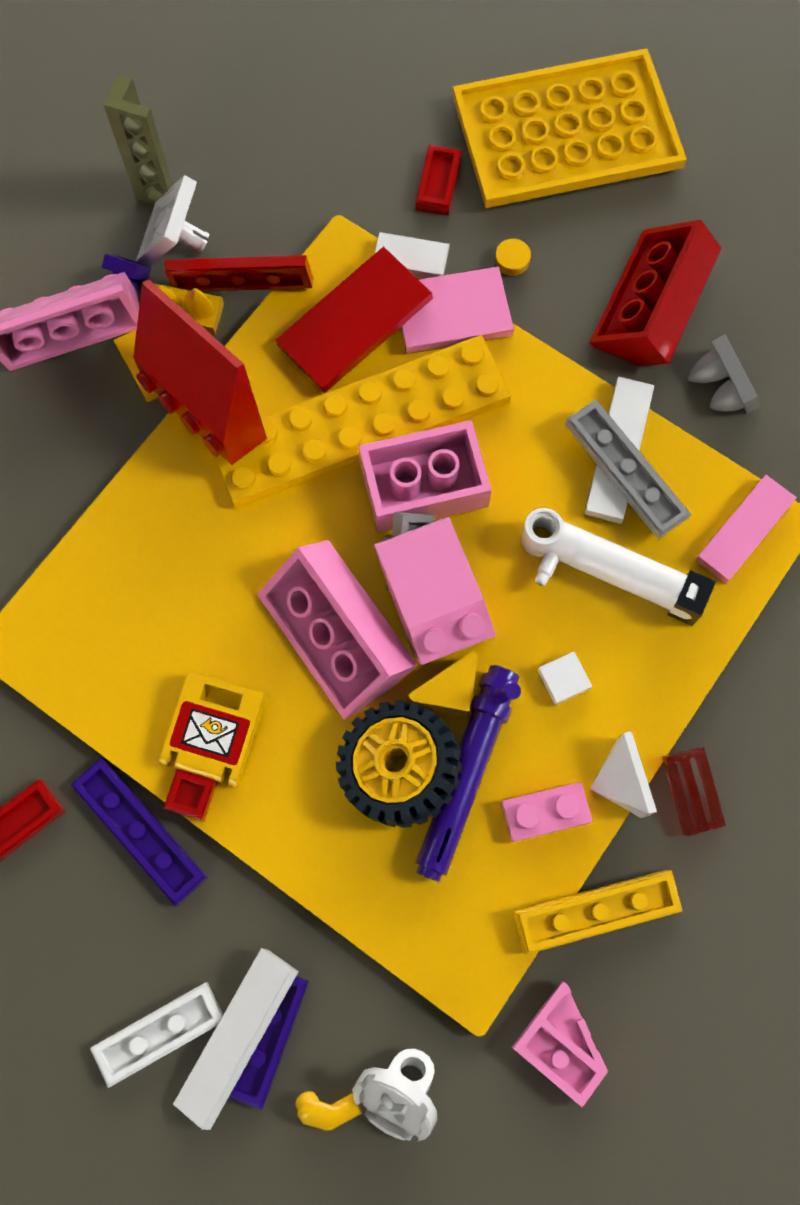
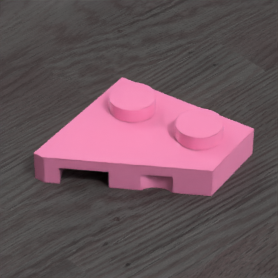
[512,981,608,1107]

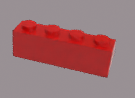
[589,219,722,366]

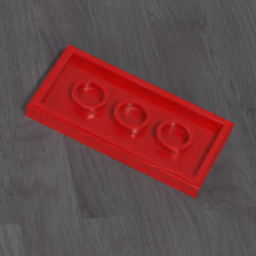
[275,246,433,394]

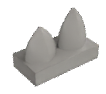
[687,334,761,414]

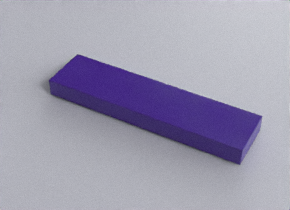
[71,758,208,906]

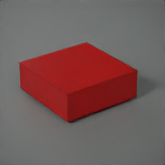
[163,769,217,821]

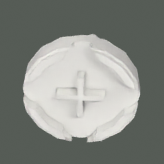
[353,1049,437,1141]

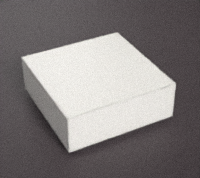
[537,651,592,706]

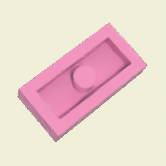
[501,782,593,843]

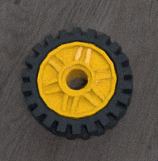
[336,700,462,828]

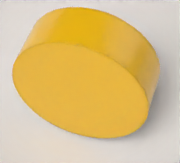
[495,239,531,276]

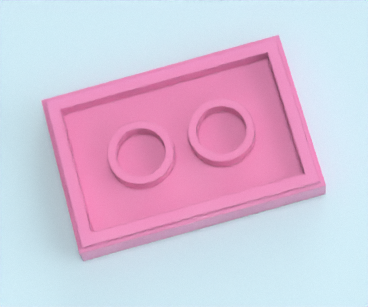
[401,266,514,354]

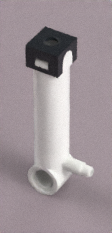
[521,508,716,626]

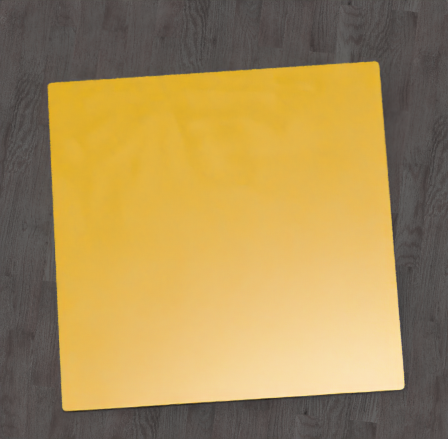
[0,215,800,1036]

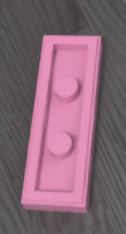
[695,475,797,584]

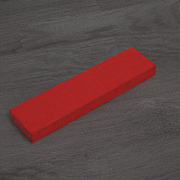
[164,255,313,292]

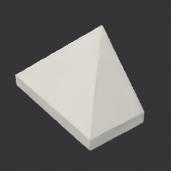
[590,731,657,818]

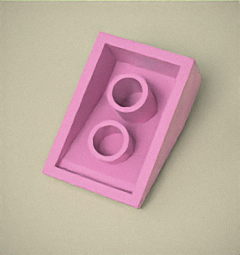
[374,517,496,665]

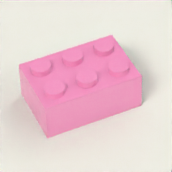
[359,420,492,533]

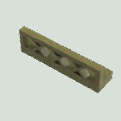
[103,74,173,205]

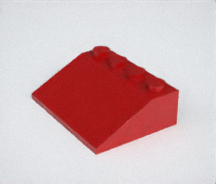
[133,279,267,465]

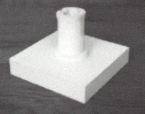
[136,175,209,266]

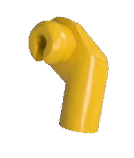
[295,1091,362,1131]

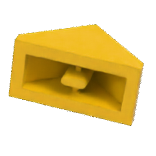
[407,650,479,719]

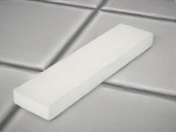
[584,376,655,524]
[173,948,299,1130]

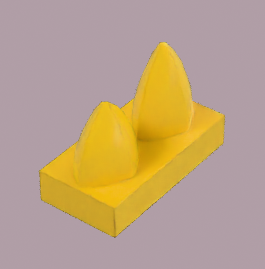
[153,283,224,335]

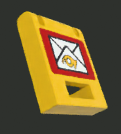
[159,670,268,787]

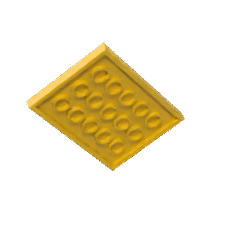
[452,48,687,208]

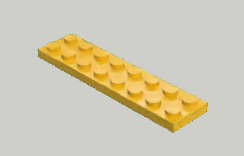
[214,334,512,508]

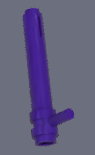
[415,665,521,882]

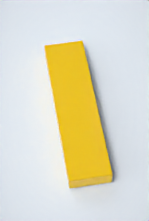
[513,870,683,955]

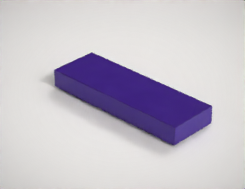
[229,976,309,1110]

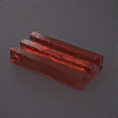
[662,746,726,836]

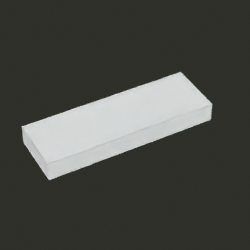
[90,982,223,1088]

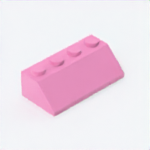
[0,272,140,371]
[257,540,418,720]

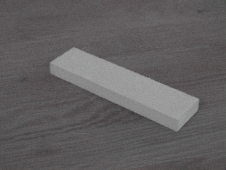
[565,400,692,540]

